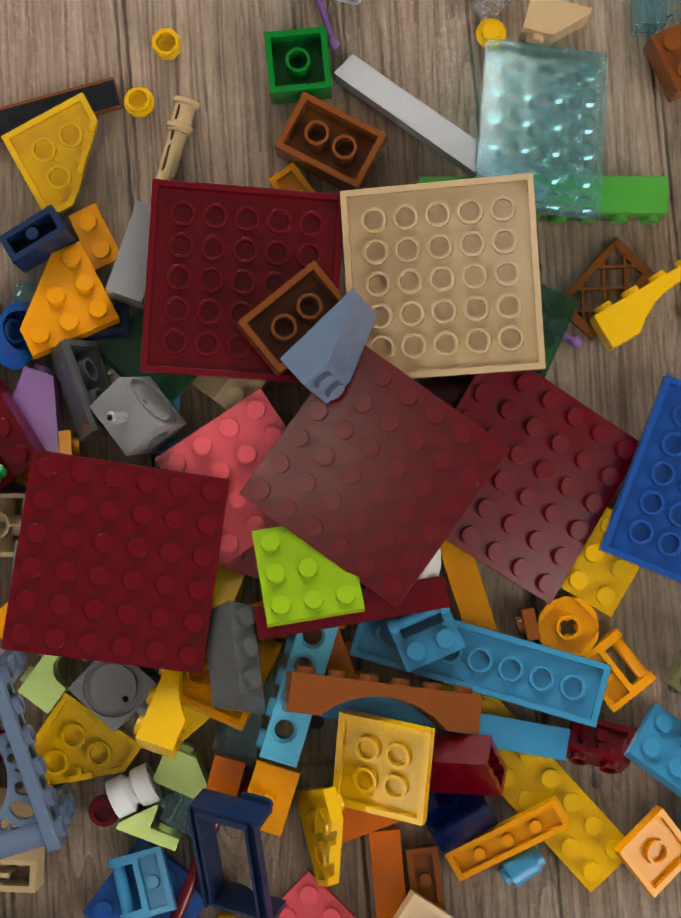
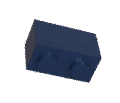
[0,205,77,273]

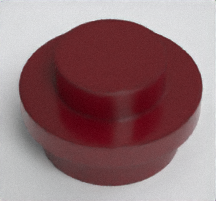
[88,794,119,827]

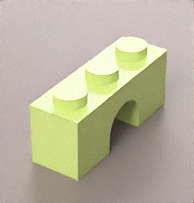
[18,654,89,714]

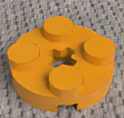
[537,596,599,657]

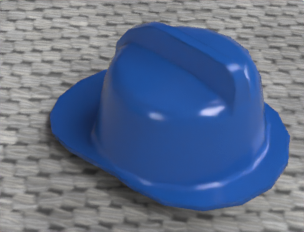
[0,301,32,370]

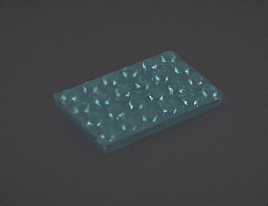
[475,39,607,220]

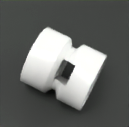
[105,762,163,819]

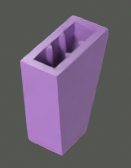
[13,364,64,453]

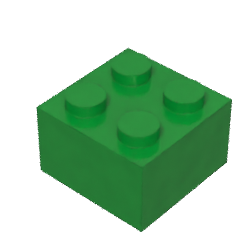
[264,26,332,105]

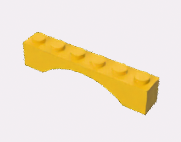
[590,259,681,353]
[133,566,246,760]

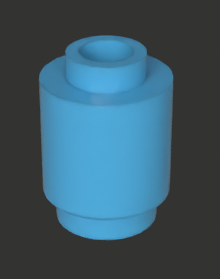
[497,845,546,888]

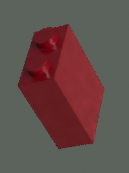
[429,733,507,797]

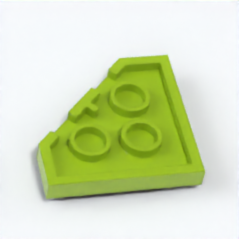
[252,526,365,628]

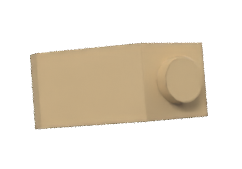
[519,0,592,46]

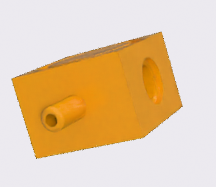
[247,756,302,837]

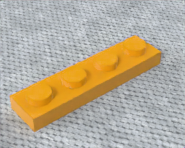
[444,795,572,881]

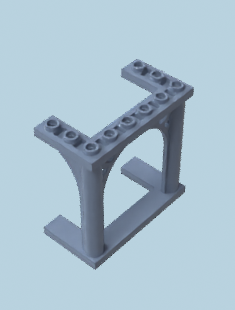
[0,643,77,860]

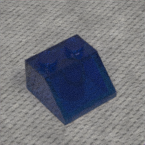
[425,792,499,855]

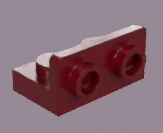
[566,718,635,774]

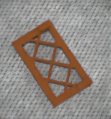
[553,237,655,341]

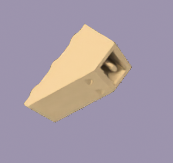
[0,787,45,893]

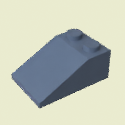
[280,288,377,404]

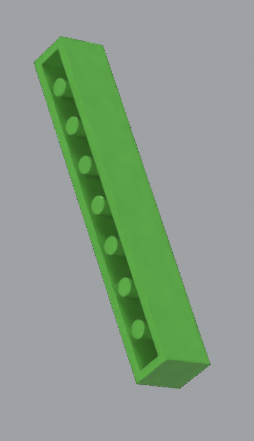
[418,176,668,225]

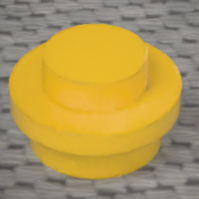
[475,18,506,50]
[124,87,155,118]

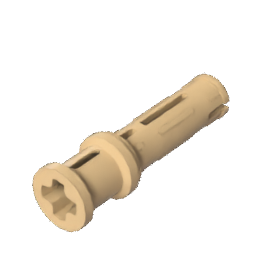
[156,95,200,180]

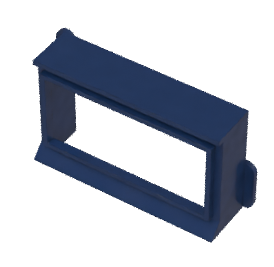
[186,788,286,918]

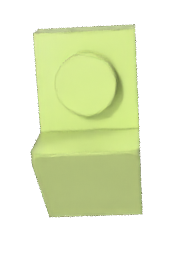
[116,799,183,851]

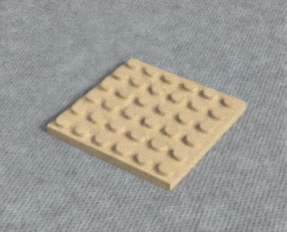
[340,173,546,379]

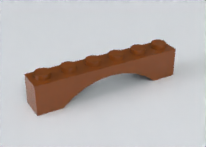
[282,665,483,735]

